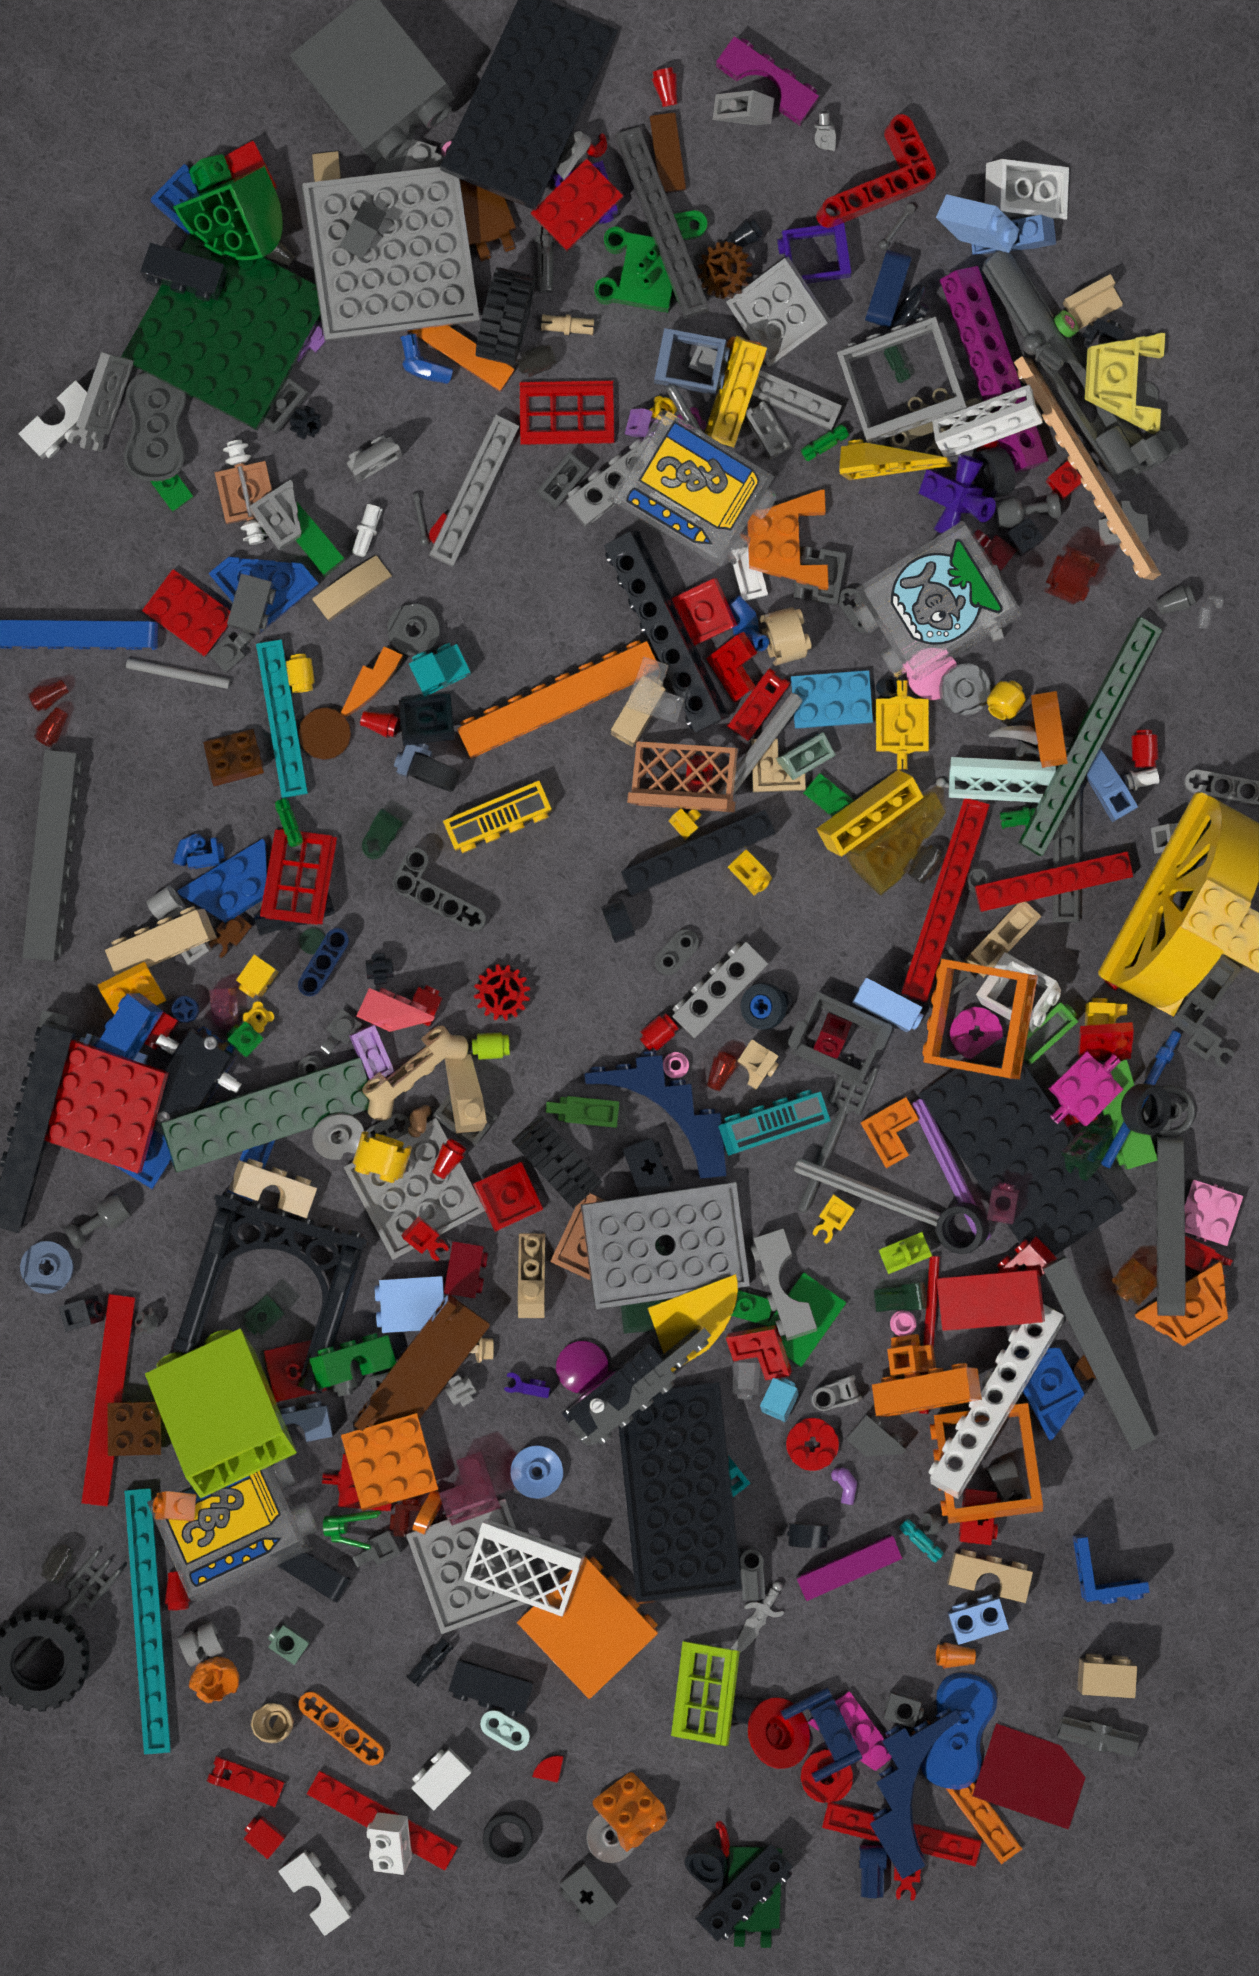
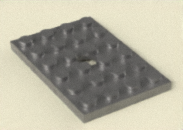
[581,1182,750,1309]

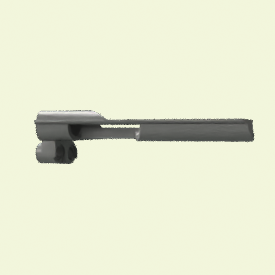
[982,251,1182,482]

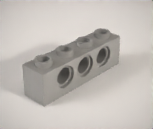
[566,437,668,528]
[672,942,768,1039]

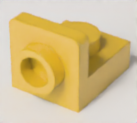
[728,849,772,895]

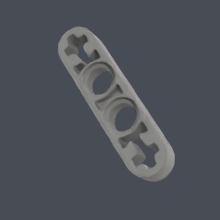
[1184,770,1259,806]

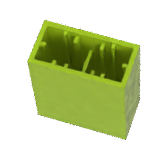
[145,1328,297,1498]

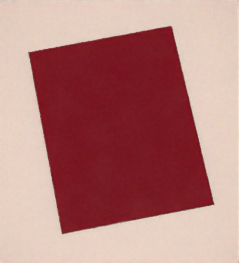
[972,1723,1086,1830]

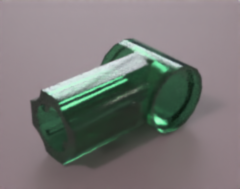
[873,1282,927,1312]

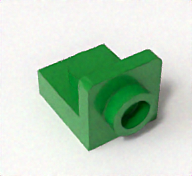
[189,154,232,194]

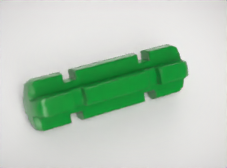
[801,424,849,461]
[275,798,303,847]

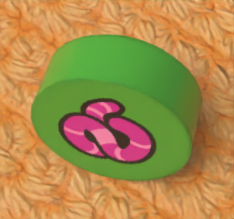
[1054,311,1079,337]

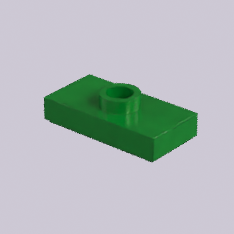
[150,474,194,512]
[730,1291,771,1325]

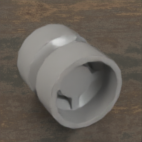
[177,1621,225,1667]

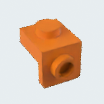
[153,1491,196,1522]

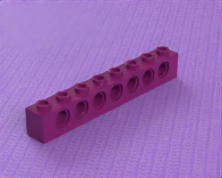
[940,266,1049,473]

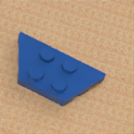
[177,839,268,923]
[1004,1348,1085,1441]

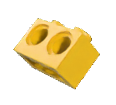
[236,955,279,998]

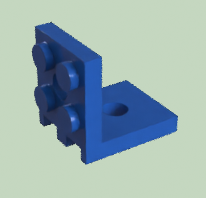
[1072,1534,1150,1604]

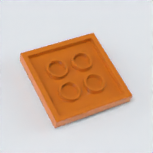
[341,1413,439,1511]

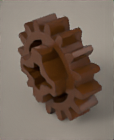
[698,242,752,299]

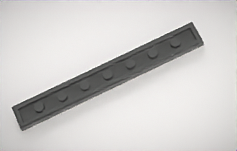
[1042,1255,1155,1451]

